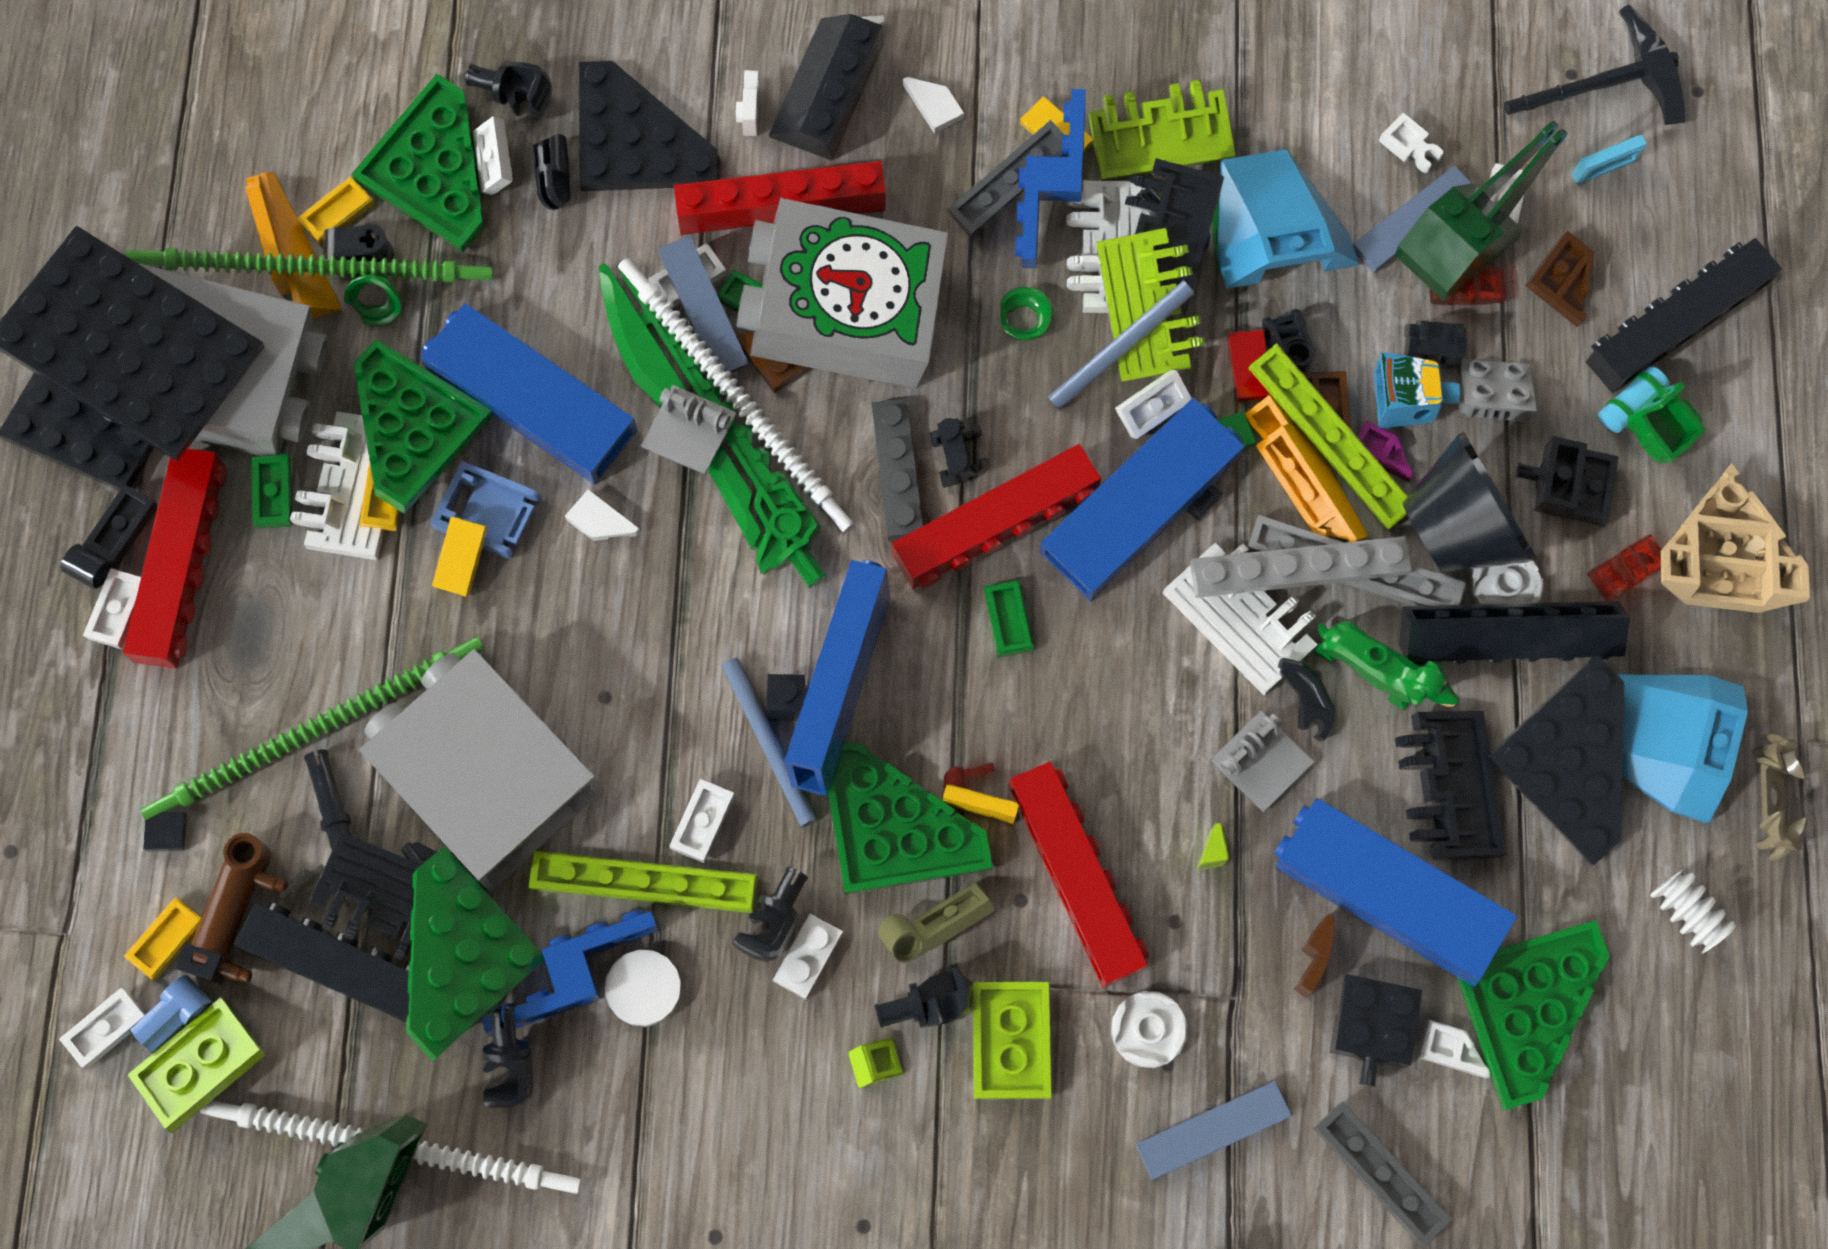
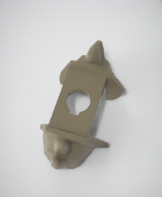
[1752,733,1808,861]

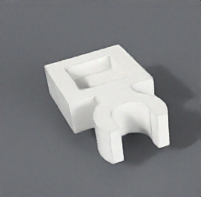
[736,70,759,136]
[1379,113,1443,173]

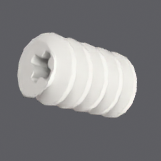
[1650,870,1736,954]

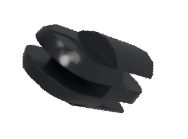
[533,134,570,210]

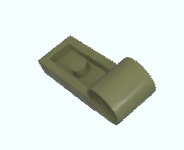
[878,882,995,963]

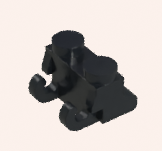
[1404,320,1467,366]
[930,418,990,488]

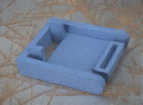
[430,461,541,559]

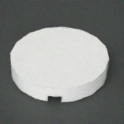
[1469,561,1544,605]
[605,950,682,1027]
[1111,991,1188,1068]

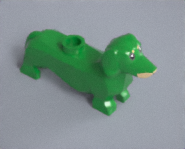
[1313,621,1459,711]

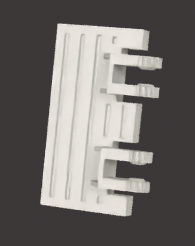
[1066,180,1150,313]
[290,411,385,560]
[1163,543,1318,695]

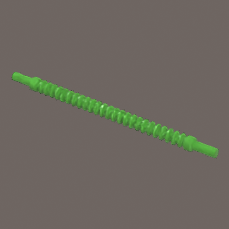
[126,248,492,283]
[140,636,484,820]

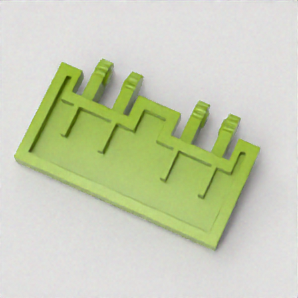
[1088,80,1236,181]
[1096,228,1205,382]

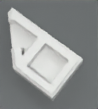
[903,77,964,134]
[565,490,640,541]
[1418,1020,1491,1079]

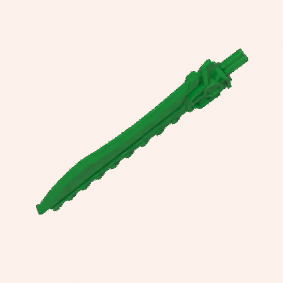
[599,264,827,588]

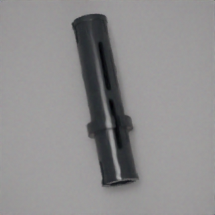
[304,749,351,851]

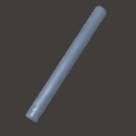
[1048,280,1195,410]
[722,658,818,828]

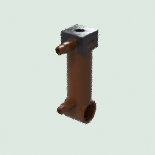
[175,833,288,985]

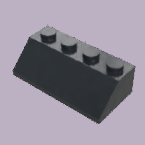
[769,14,883,161]

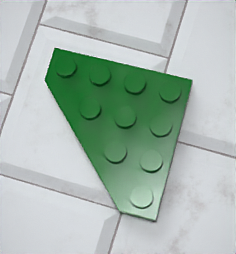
[351,73,484,253]
[354,339,492,514]
[828,742,993,895]
[406,846,545,1062]
[1456,920,1610,1111]

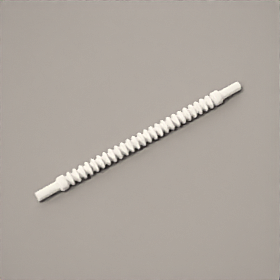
[618,258,854,533]
[200,1100,582,1194]

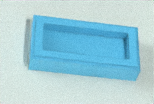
[1571,134,1647,184]

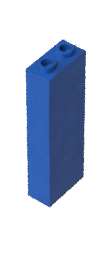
[420,303,638,485]
[1040,398,1245,602]
[784,560,891,796]
[1274,798,1517,987]

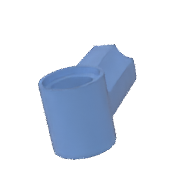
[130,975,213,1053]

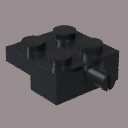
[1515,436,1619,527]
[1330,974,1422,1087]

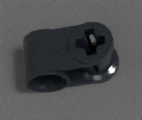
[323,224,394,262]
[1262,309,1315,372]

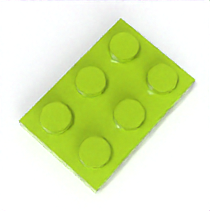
[972,982,1051,1100]
[128,997,266,1133]

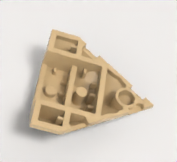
[1661,463,1810,613]

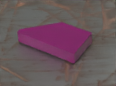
[1358,420,1414,482]

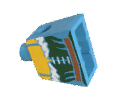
[1373,352,1460,428]

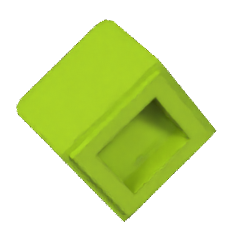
[1197,823,1229,870]
[849,1037,904,1088]

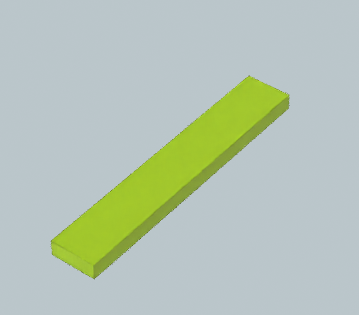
[1248,343,1408,530]
[528,850,758,913]

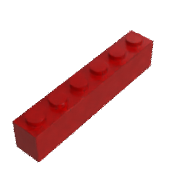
[674,161,886,235]
[891,443,1101,590]
[123,449,227,669]
[1008,761,1149,989]

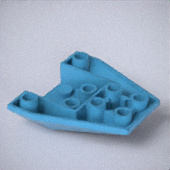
[1217,149,1359,289]
[1617,674,1748,824]

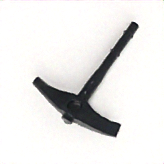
[1504,5,1685,125]

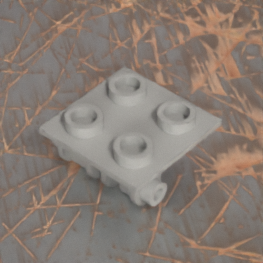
[1459,358,1537,422]
[641,385,737,475]
[1210,711,1314,812]

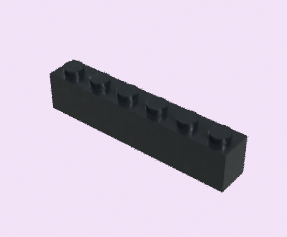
[1586,238,1782,394]
[1399,601,1630,665]
[234,902,409,1023]

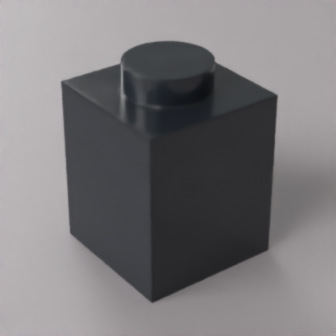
[767,674,806,721]

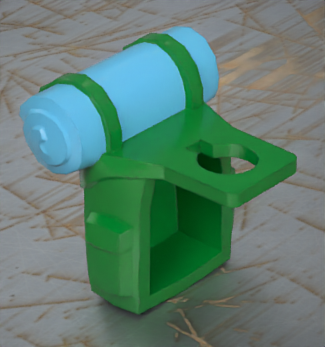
[1598,366,1706,464]

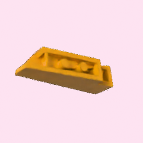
[246,172,342,320]
[1245,395,1368,542]

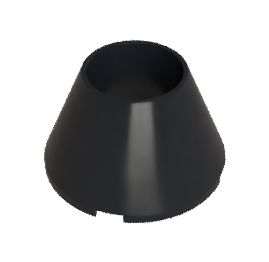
[1402,432,1537,573]

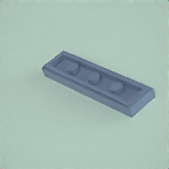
[1353,165,1471,273]
[658,235,748,372]
[1135,1081,1292,1180]

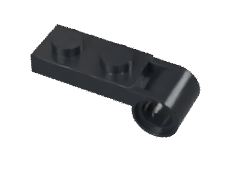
[61,484,158,589]

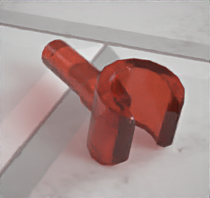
[944,763,994,789]

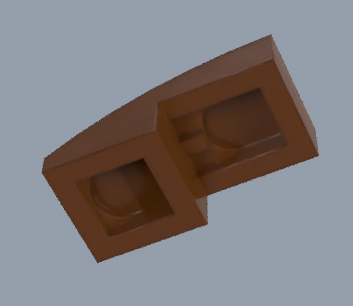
[1294,913,1335,997]

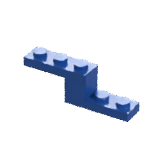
[1015,89,1086,268]
[481,909,659,1038]

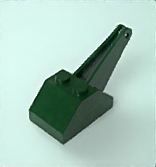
[1395,121,1568,301]
[244,1115,428,1249]

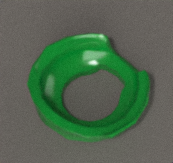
[343,275,402,326]
[1000,287,1052,341]

